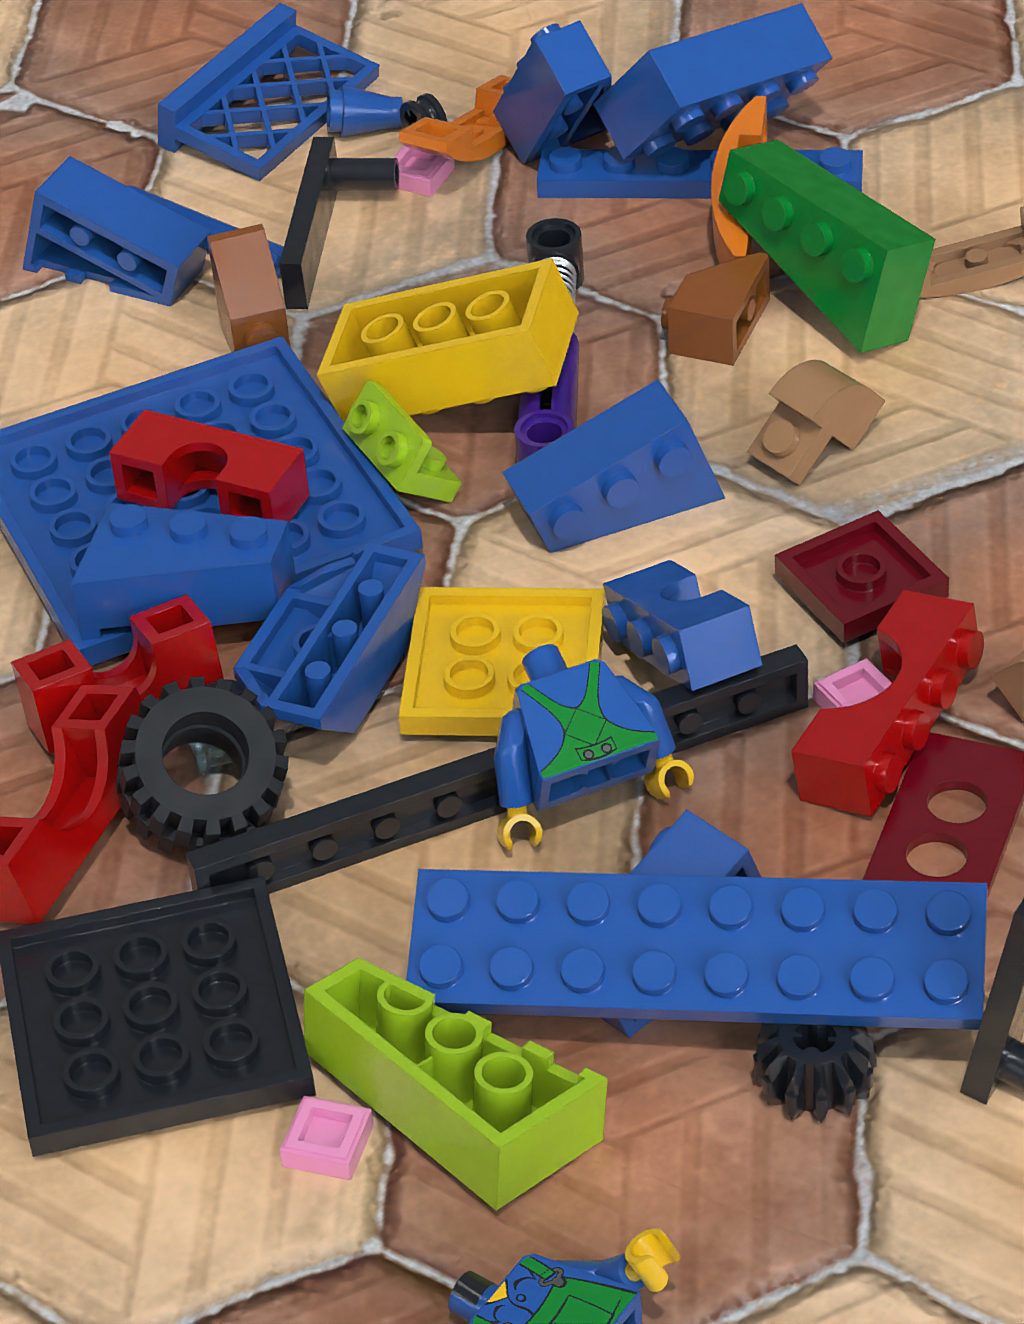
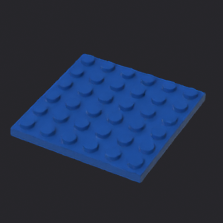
[0,336,423,665]

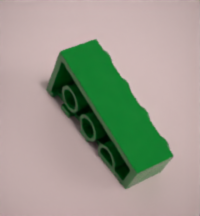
[718,140,936,353]

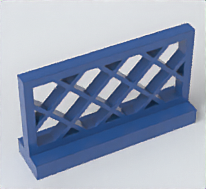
[158,3,380,181]

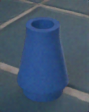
[326,85,403,137]

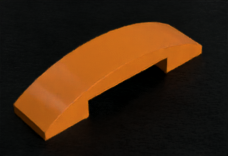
[399,75,512,162]
[711,96,768,264]

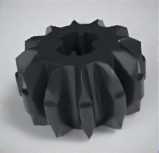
[753,1023,877,1124]

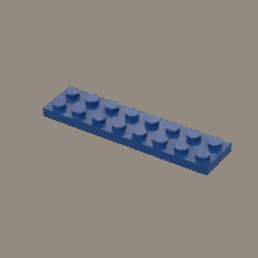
[406,869,988,1030]

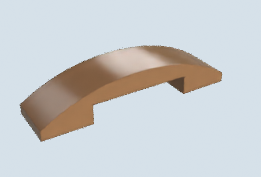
[920,206,1024,298]

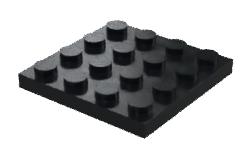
[0,876,316,1157]

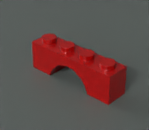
[791,590,984,817]
[0,685,142,924]

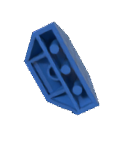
[233,542,426,733]

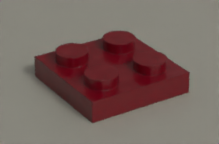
[775,510,949,643]

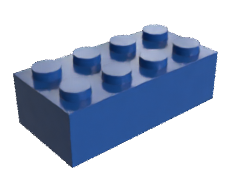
[593,3,833,160]

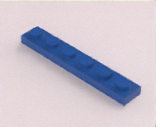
[537,147,863,199]

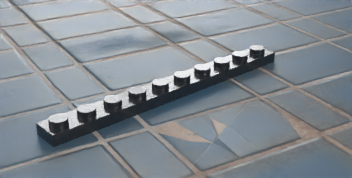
[186,644,808,894]

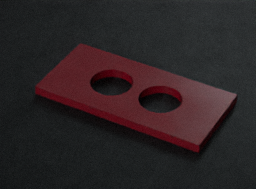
[862,732,1024,897]

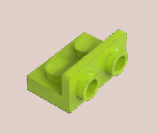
[342,380,462,503]

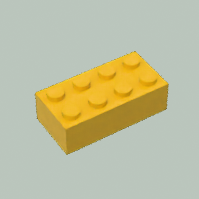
[317,258,579,423]

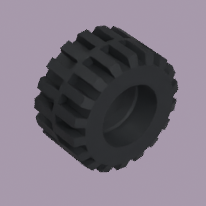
[116,676,289,858]

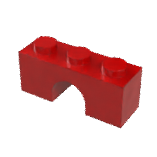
[109,409,310,523]
[11,594,224,754]

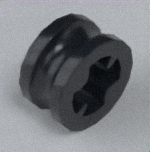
[400,93,448,128]

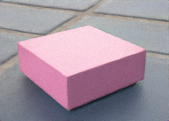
[394,146,455,197]
[813,658,892,709]
[280,1096,374,1180]

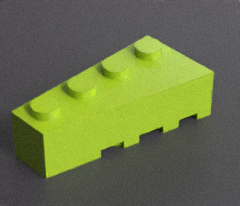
[304,957,608,1211]

